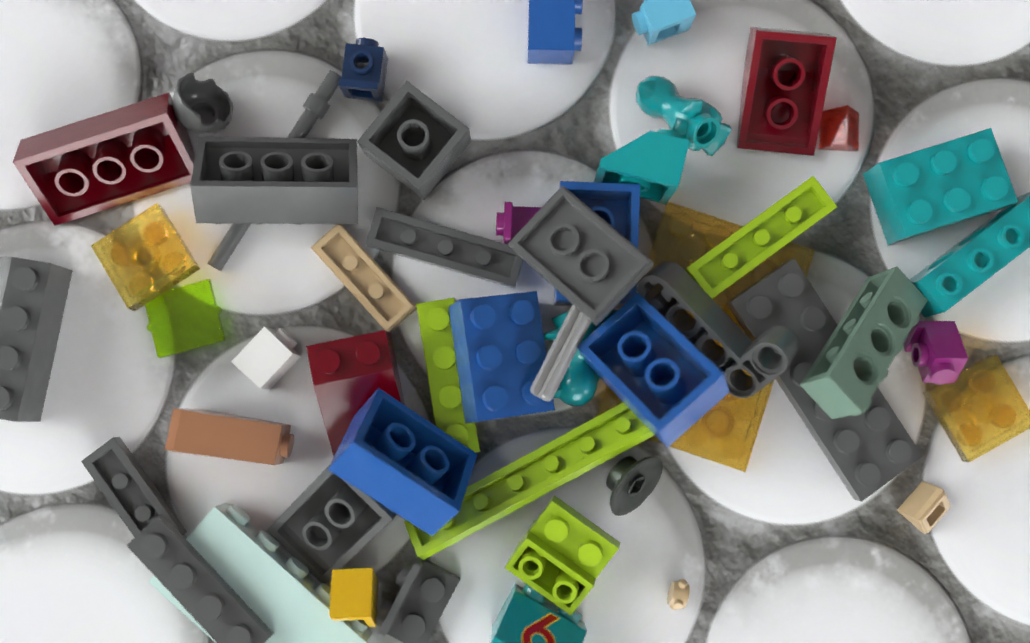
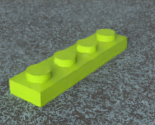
[685,176,838,299]
[416,297,480,453]

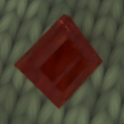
[819,105,859,152]

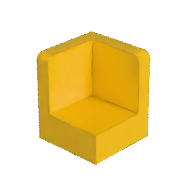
[329,568,378,627]

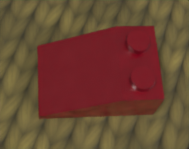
[737,27,837,156]
[306,330,405,456]

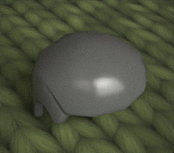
[172,73,234,133]

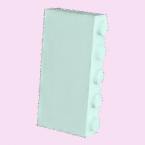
[149,503,372,643]

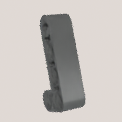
[637,261,799,398]

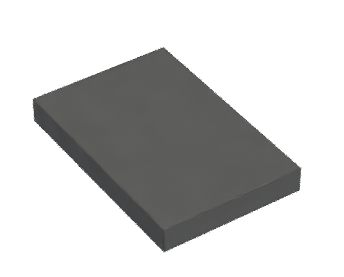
[507,185,654,326]

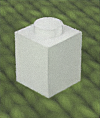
[231,327,301,390]

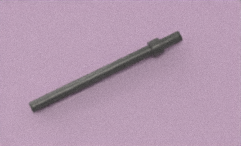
[208,70,341,271]

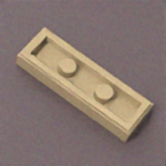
[310,224,417,333]

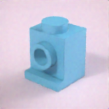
[632,0,696,46]

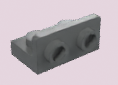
[376,558,461,643]

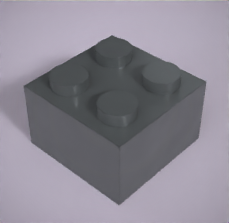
[357,81,471,200]

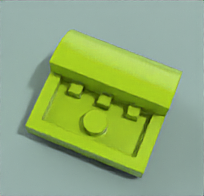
[504,495,620,616]

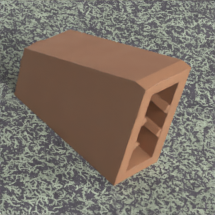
[165,408,294,465]

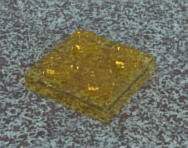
[91,203,200,312]
[922,354,1030,462]

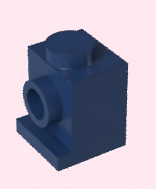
[339,38,388,102]

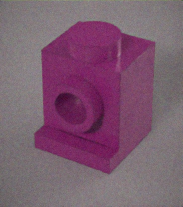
[904,321,969,384]

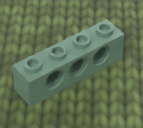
[800,266,927,419]

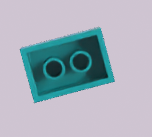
[863,128,1018,245]

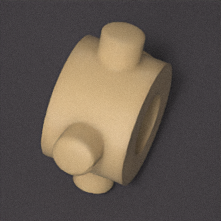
[667,579,690,610]

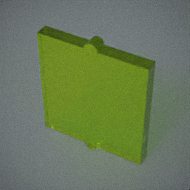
[143,279,226,359]

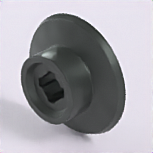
[606,456,663,516]

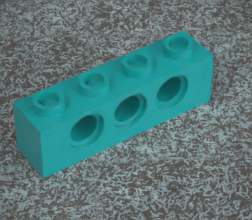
[910,192,1030,317]

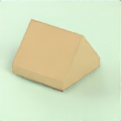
[897,481,950,534]

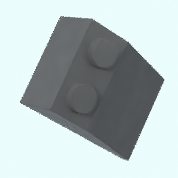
[267,465,397,584]

